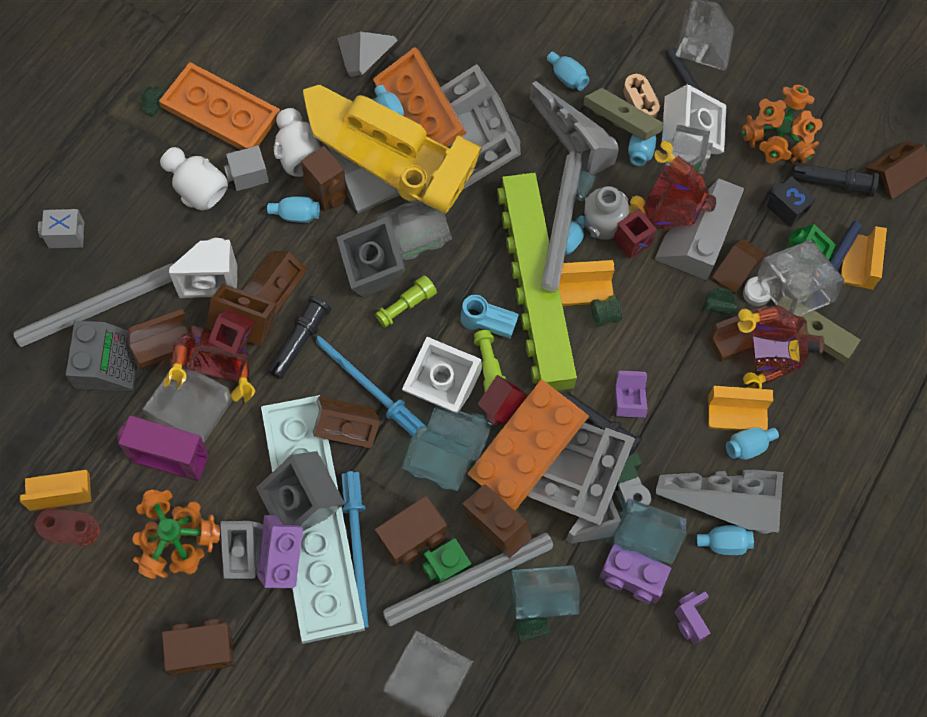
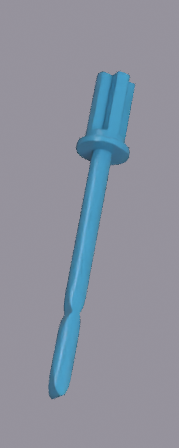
[316,336,427,439]
[341,471,369,628]

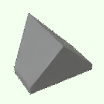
[337,32,397,77]
[566,498,621,544]
[220,521,263,578]

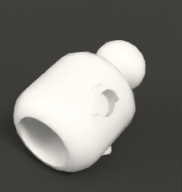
[274,108,322,177]
[160,147,228,211]

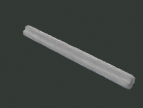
[542,151,583,293]
[13,263,174,347]
[383,533,553,626]

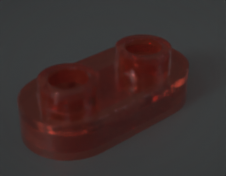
[35,508,100,546]

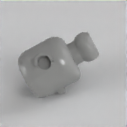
[584,186,629,240]

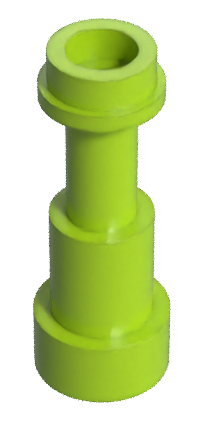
[375,275,437,327]
[474,330,506,392]

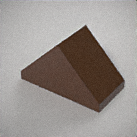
[711,238,766,295]

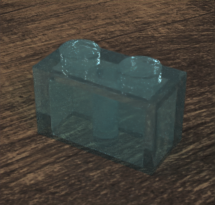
[402,426,476,491]
[614,498,686,564]
[512,565,580,619]

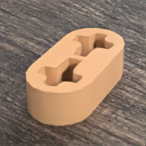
[623,74,660,118]

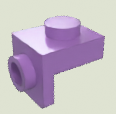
[614,371,648,418]
[674,591,711,645]

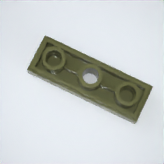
[583,88,664,141]
[773,293,861,364]

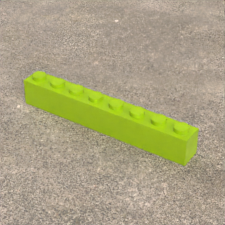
[497,173,577,391]

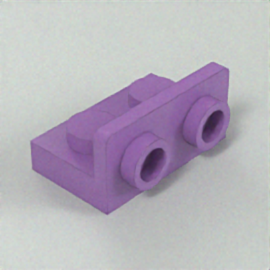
[257,515,303,588]
[599,542,671,604]

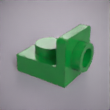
[785,224,836,268]
[422,538,471,584]

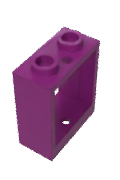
[118,416,209,482]

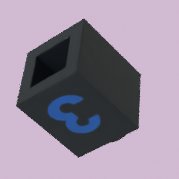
[766,177,816,228]

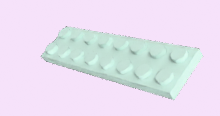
[261,395,365,644]

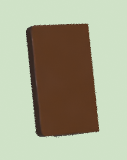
[865,141,927,199]
[242,251,307,314]
[708,306,774,362]
[126,309,194,369]
[313,396,380,448]

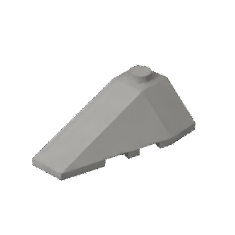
[530,81,619,178]
[655,179,744,280]
[656,470,783,533]

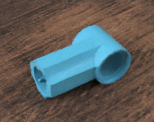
[460,295,519,339]

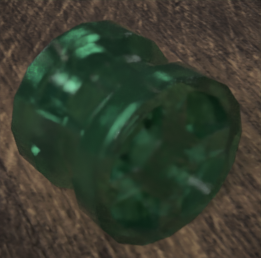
[591,295,622,327]

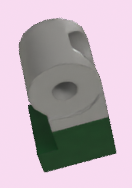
[614,453,651,516]

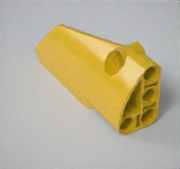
[303,85,482,214]

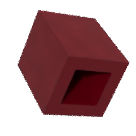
[613,209,657,259]
[208,309,255,355]
[478,375,528,426]

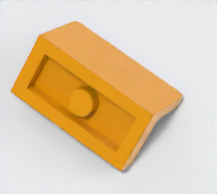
[840,226,887,290]
[559,260,615,306]
[708,386,773,431]
[20,470,91,511]

